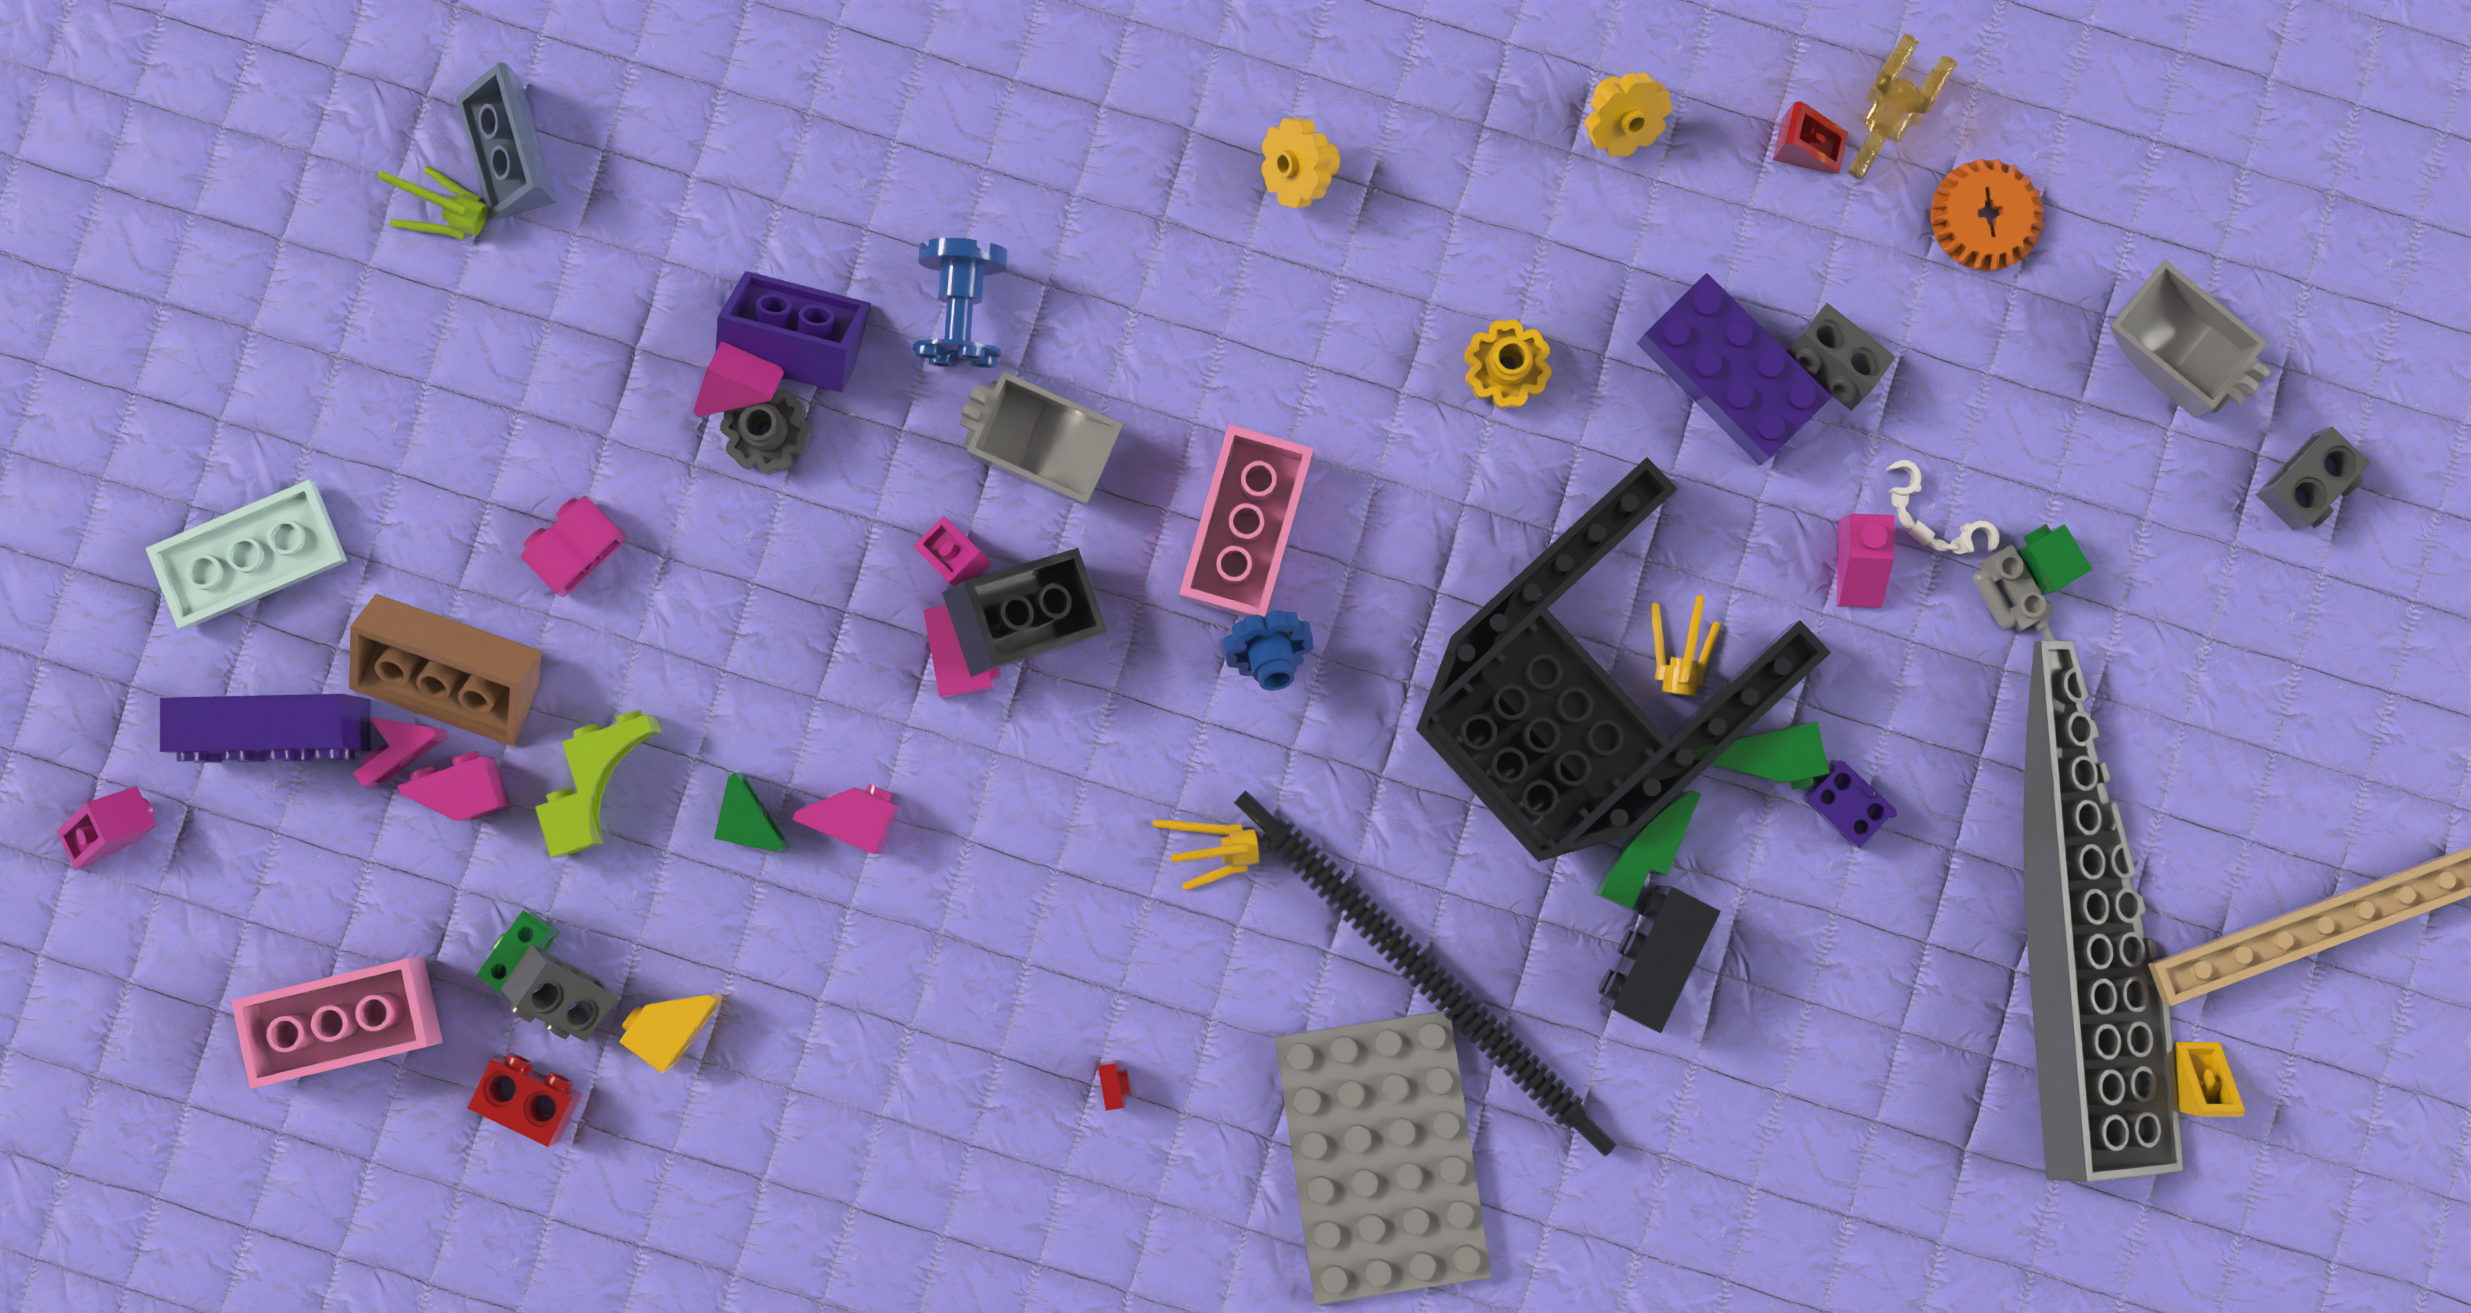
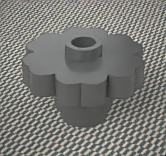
[720,390,812,475]

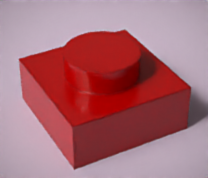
[1098,1060,1132,1111]

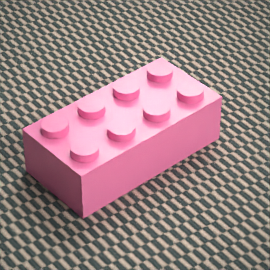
[1179,424,1314,618]
[231,956,443,1089]

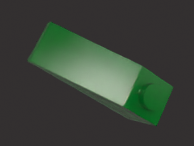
[1690,721,1829,790]

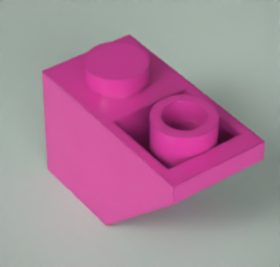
[397,751,511,822]

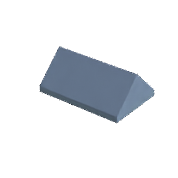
[456,63,557,220]

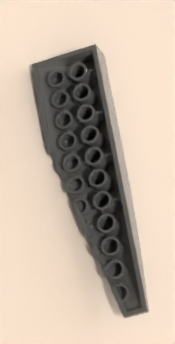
[2023,640,2184,1182]

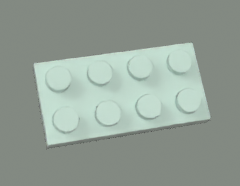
[145,480,347,630]

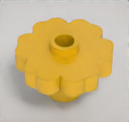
[1584,72,1673,157]
[1261,117,1340,208]
[1463,319,1552,410]

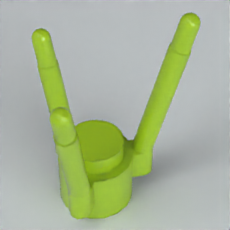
[377,165,488,241]

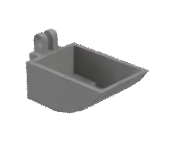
[2110,259,2271,418]
[959,371,1124,504]

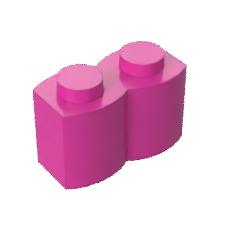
[520,496,628,598]

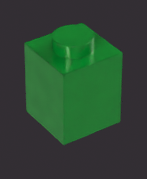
[2016,523,2093,595]

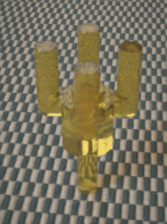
[1848,34,1957,180]

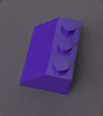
[715,271,871,393]

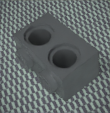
[1787,303,1896,411]
[2255,426,2370,531]
[500,944,617,1042]

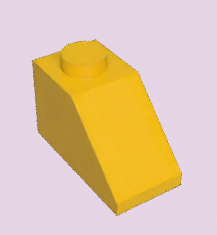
[619,993,724,1073]

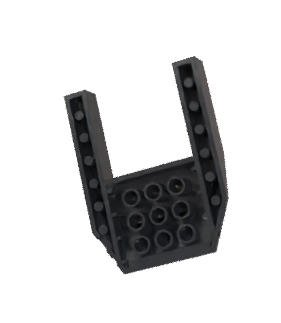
[1416,457,1831,862]

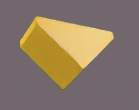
[2174,1042,2245,1117]

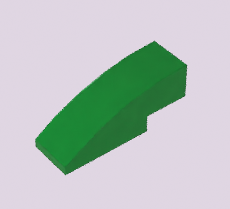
[1594,790,1701,909]

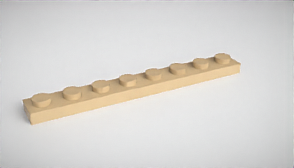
[2148,845,2471,1006]

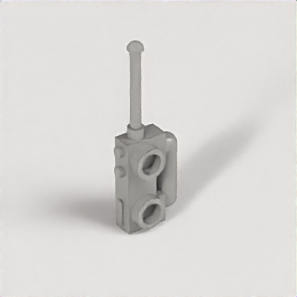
[1973,544,2056,641]

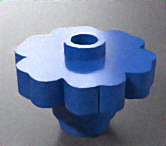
[1223,610,1314,691]

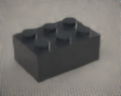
[942,548,1107,677]
[1598,885,1721,1033]

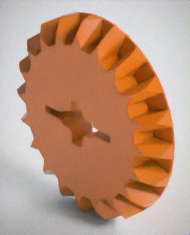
[1930,158,2045,271]

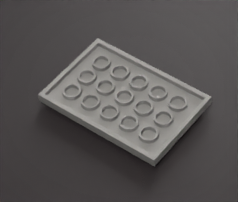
[1274,1010,1492,1305]

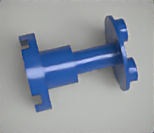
[912,238,1007,368]

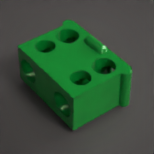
[476,910,560,996]

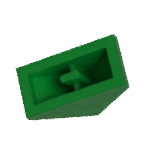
[714,772,790,852]

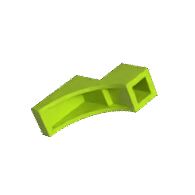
[535,710,662,858]

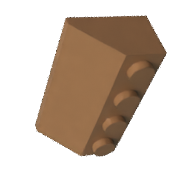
[349,594,542,747]

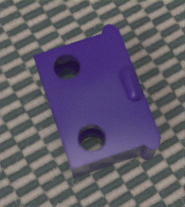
[1802,760,1897,849]

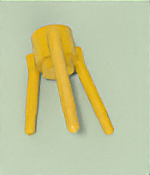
[1651,594,1721,696]
[1152,819,1259,891]

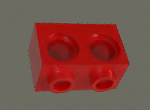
[467,1053,582,1147]

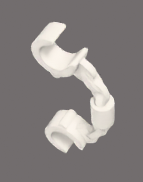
[1886,460,1999,555]

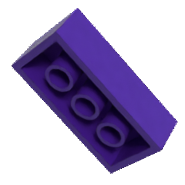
[1636,273,1832,466]
[160,694,371,763]

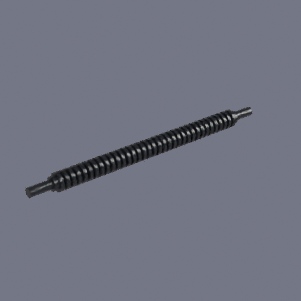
[1234,790,1616,1157]

